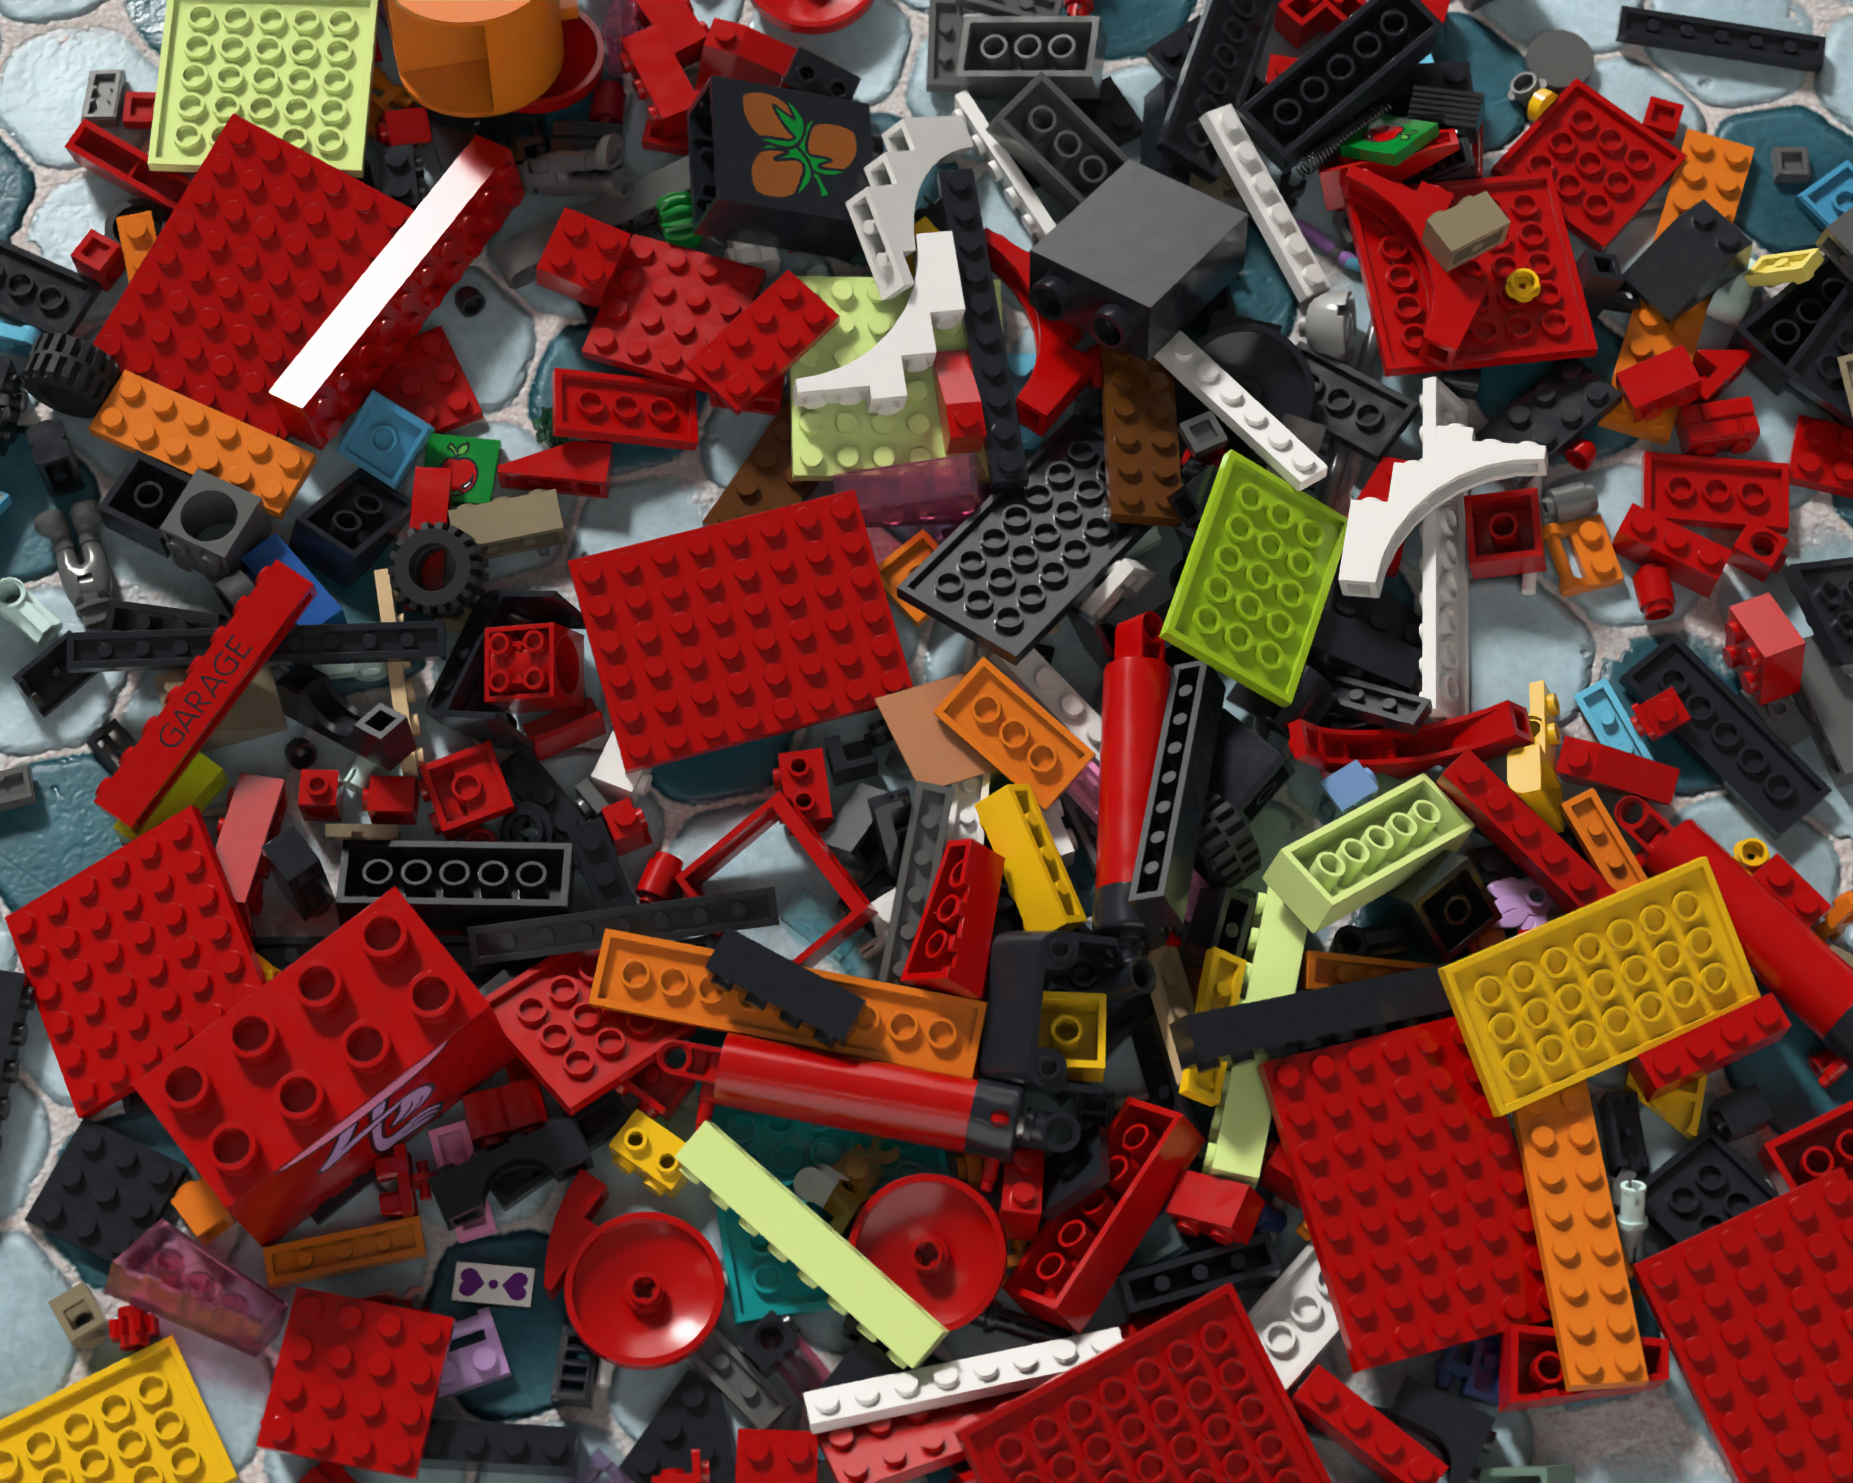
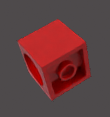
[484,622,584,714]

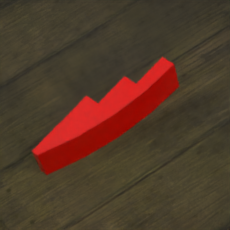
[404,467,453,611]

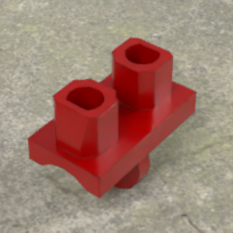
[374,1144,434,1218]

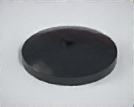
[1174,323,1316,466]

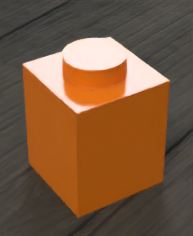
[170,1177,236,1247]

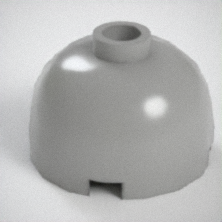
[1299,291,1357,362]

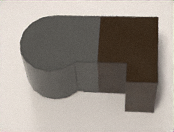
[794,1164,872,1235]

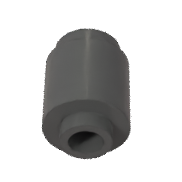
[1541,481,1599,524]

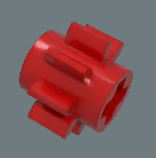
[108,1304,160,1352]

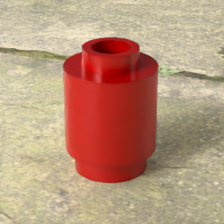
[1632,563,1676,621]
[635,851,684,904]

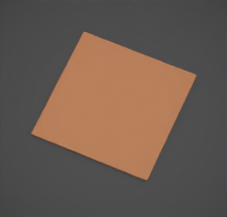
[874,671,997,786]

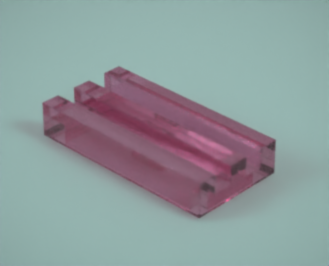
[761,1333,831,1403]

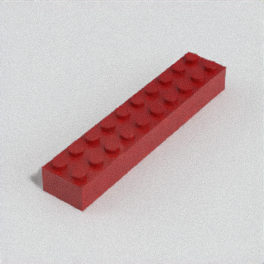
[268,135,525,451]

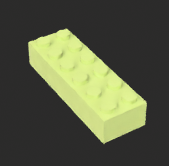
[1262,773,1476,934]

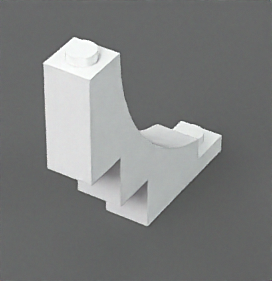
[845,115,974,300]

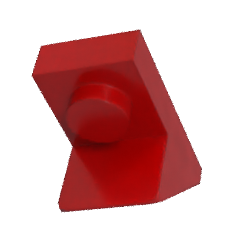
[1689,350,1752,405]

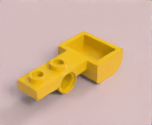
[1507,680,1564,833]

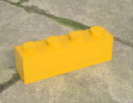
[974,783,1088,932]

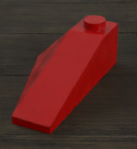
[695,17,797,90]
[1315,129,1460,211]

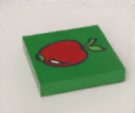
[1339,114,1440,166]
[423,433,502,507]

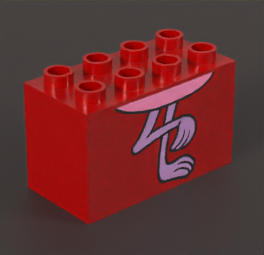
[132,886,517,1248]

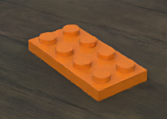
[933,656,1096,812]

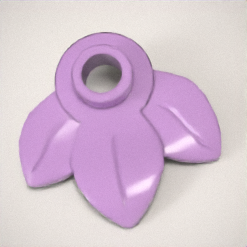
[1487,877,1554,935]

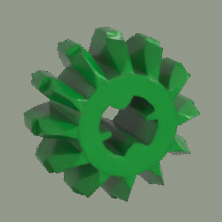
[657,191,702,249]

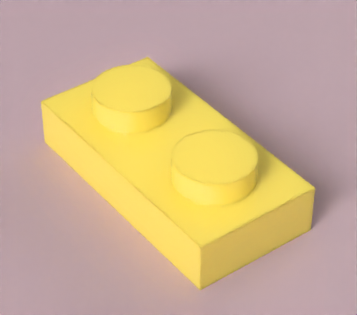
[1744,248,1825,288]

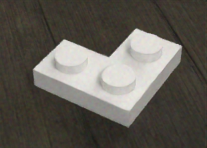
[1079,558,1158,621]

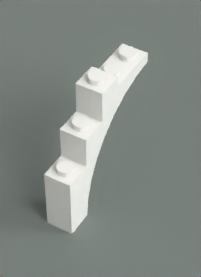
[792,231,965,416]
[1338,423,1549,598]

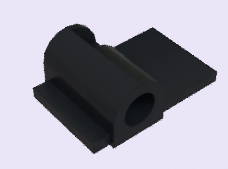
[1226,665,1339,740]

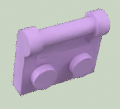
[436,1306,512,1402]

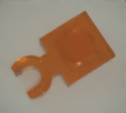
[832,1136,901,1191]

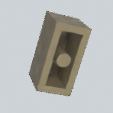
[1421,191,1511,272]

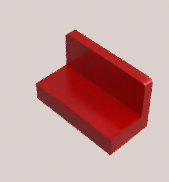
[522,697,606,761]

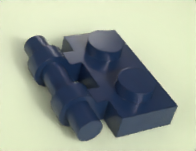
[1433,1334,1500,1408]

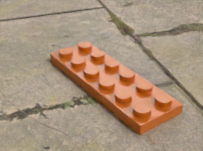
[88,370,317,520]

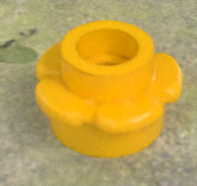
[1505,268,1541,303]
[1733,838,1770,874]

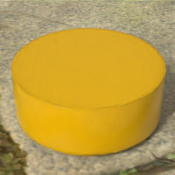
[1527,88,1558,122]

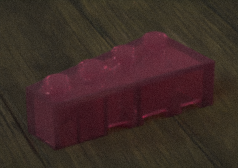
[833,453,992,528]
[104,1218,289,1357]

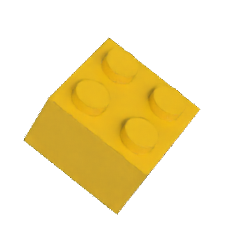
[1038,991,1106,1082]

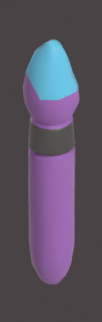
[1295,219,1360,272]

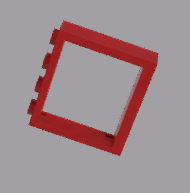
[675,791,879,968]

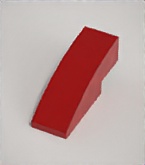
[544,1169,609,1300]

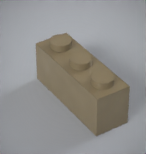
[448,489,567,559]

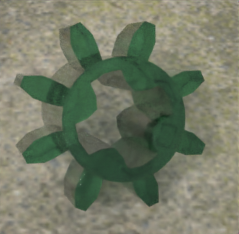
[532,407,570,448]

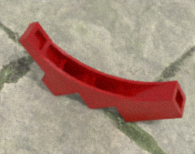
[1288,700,1534,780]

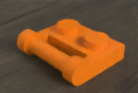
[1543,514,1624,597]

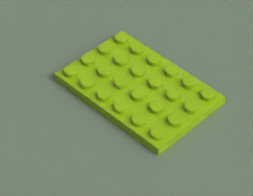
[1159,449,1348,708]

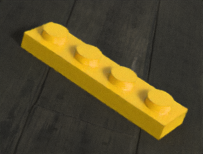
[1179,947,1246,1107]

